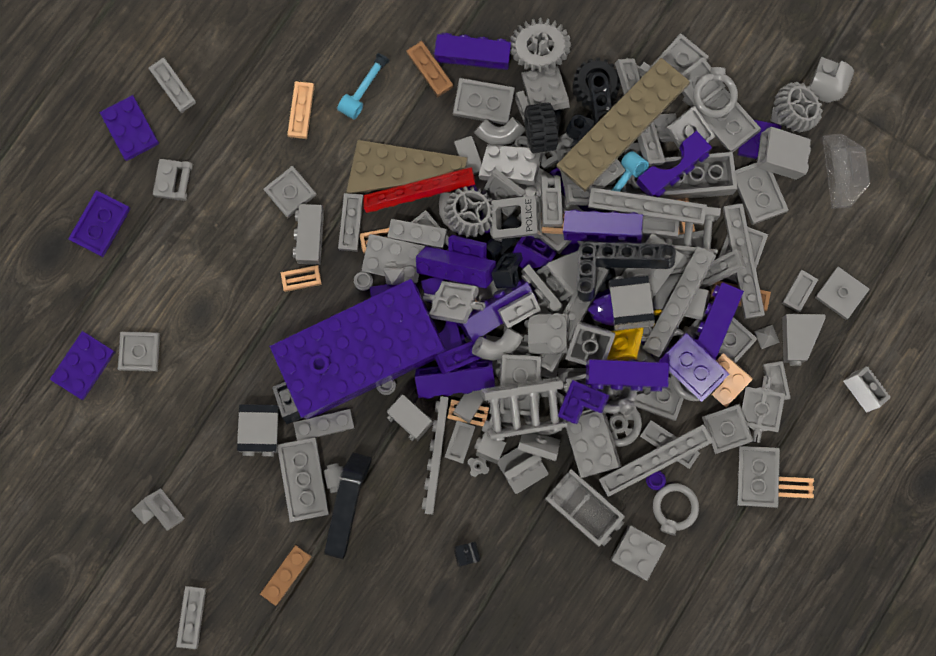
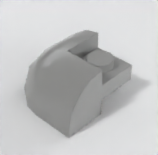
[809,57,854,103]

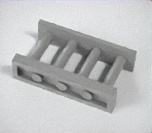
[642,207,721,255]
[481,377,568,441]

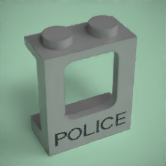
[490,195,542,242]

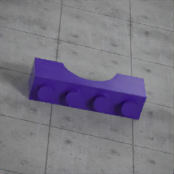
[636,130,712,198]
[421,277,466,351]

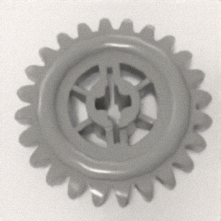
[511,18,571,72]

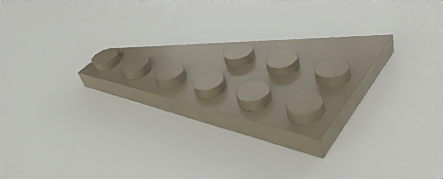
[346,140,468,194]

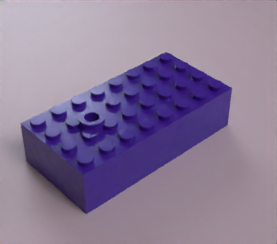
[270,279,447,419]

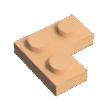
[711,353,753,407]

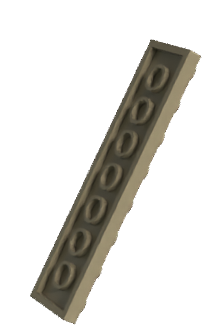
[557,58,690,192]

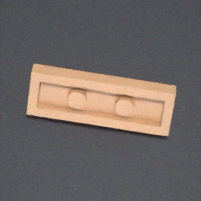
[287,81,314,139]

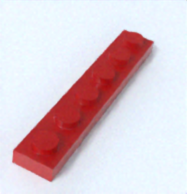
[363,167,475,213]

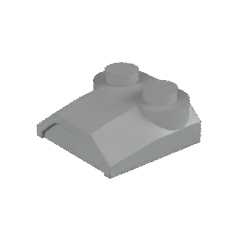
[528,313,569,354]

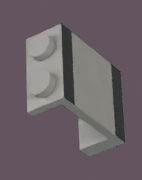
[609,274,655,331]
[237,404,281,457]

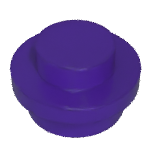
[646,471,666,490]

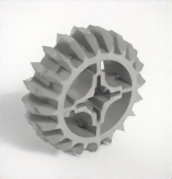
[773,82,823,133]
[444,186,495,238]

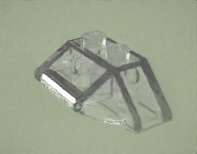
[822,134,870,208]

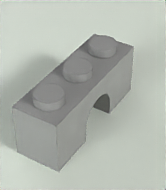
[474,401,513,464]

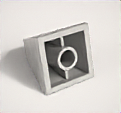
[536,250,590,302]
[565,322,615,365]

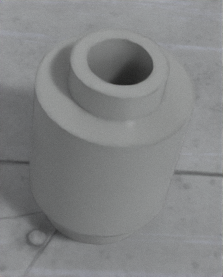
[324,463,343,493]

